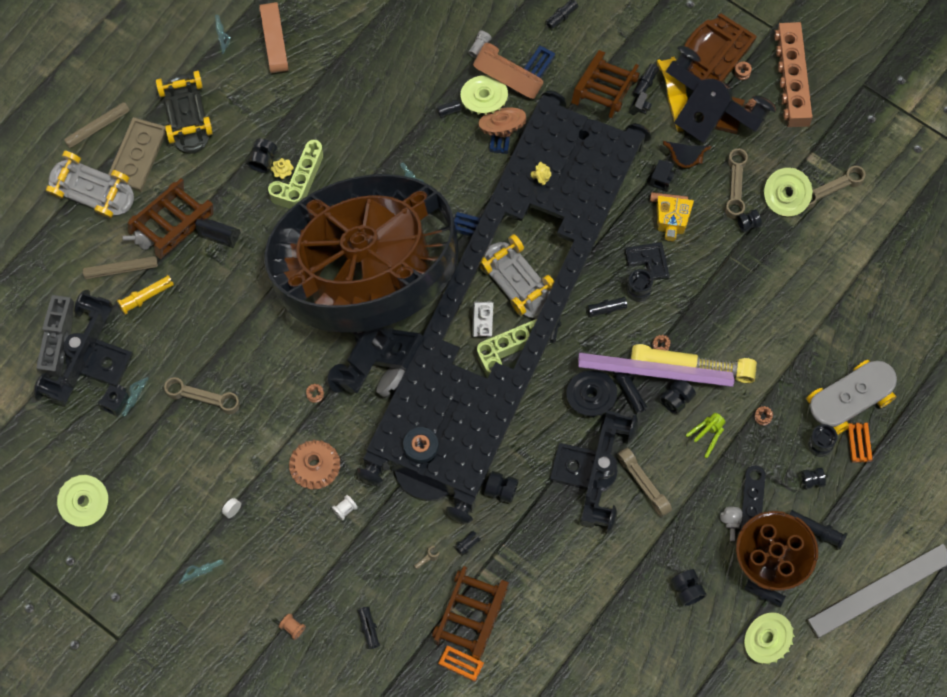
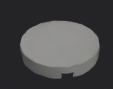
[376,367,405,397]

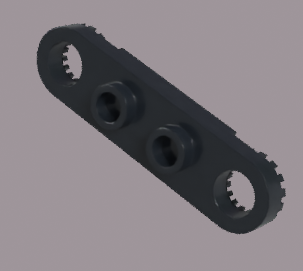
[740,465,766,531]

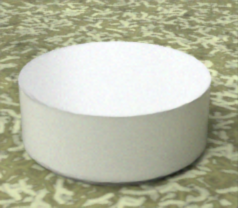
[222,498,241,518]

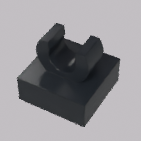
[628,91,652,115]

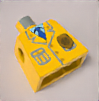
[656,196,694,241]

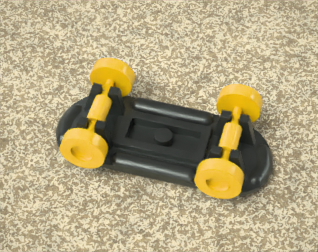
[156,70,213,153]

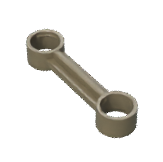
[725,148,748,220]
[805,166,866,210]
[164,377,240,414]
[616,447,672,517]

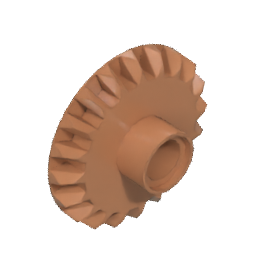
[479,107,526,137]
[289,440,340,489]

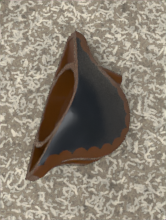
[663,141,711,168]

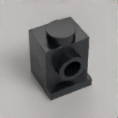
[650,159,675,192]
[98,384,130,417]

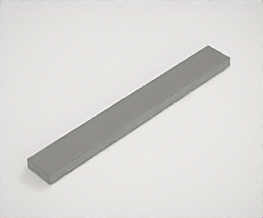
[807,544,947,639]

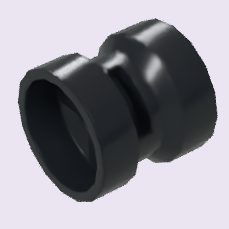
[737,209,762,232]
[801,467,826,490]

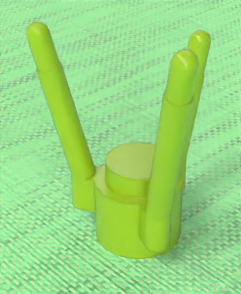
[686,413,726,458]

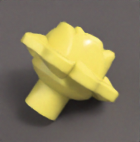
[271,158,294,179]
[531,162,551,185]

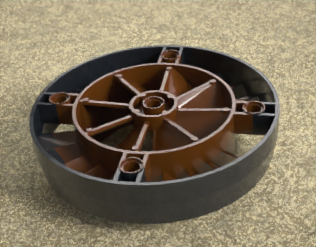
[265,174,459,333]

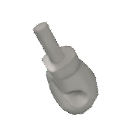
[122,229,154,250]
[720,507,742,541]

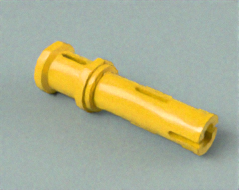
[117,275,174,315]

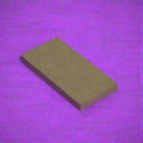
[108,117,167,192]

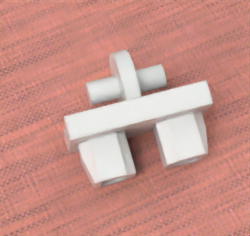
[472,301,493,337]

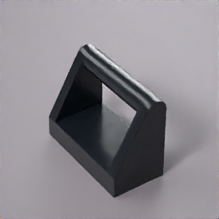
[195,218,241,248]

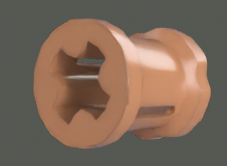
[279,614,306,640]

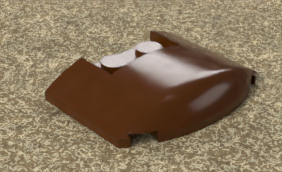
[685,13,757,82]

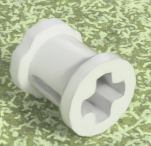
[332,495,358,521]

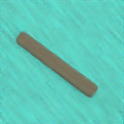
[64,102,129,148]
[83,256,158,279]

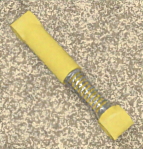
[631,344,757,383]

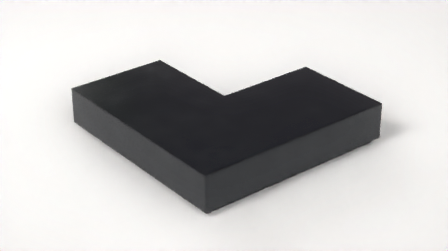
[625,242,670,281]

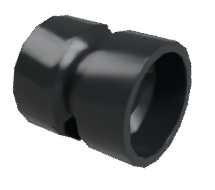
[247,138,278,173]
[627,269,653,302]
[659,379,696,415]
[808,424,838,457]
[484,471,519,504]
[671,569,707,607]

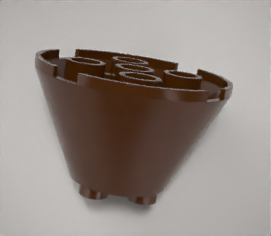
[736,511,818,591]

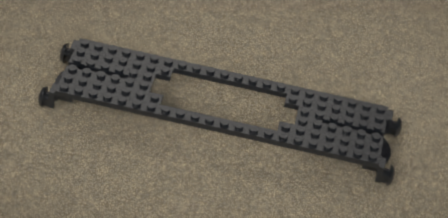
[357,90,651,524]

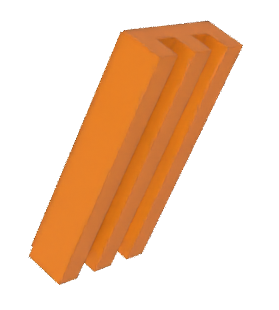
[848,423,873,463]
[438,645,484,682]

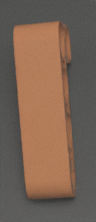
[259,2,289,73]
[473,43,544,99]

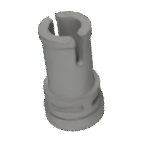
[468,30,492,58]

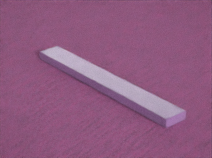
[578,353,734,386]

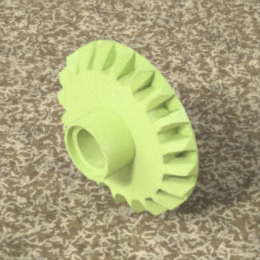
[460,75,508,115]
[764,168,813,216]
[56,475,108,526]
[745,613,795,665]

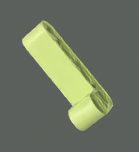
[268,140,323,209]
[477,319,537,378]

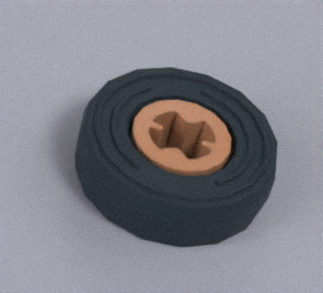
[403,427,439,463]

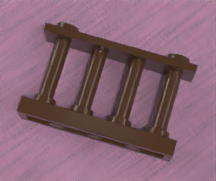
[571,50,640,118]
[127,178,214,259]
[432,566,509,661]

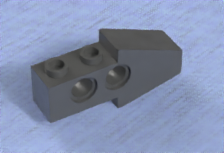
[36,295,74,377]

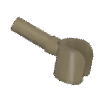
[414,546,440,569]

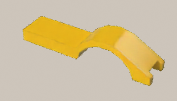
[657,57,688,132]

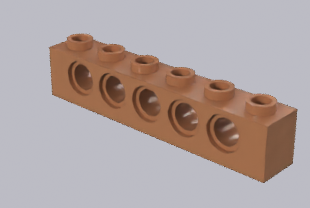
[775,22,812,127]

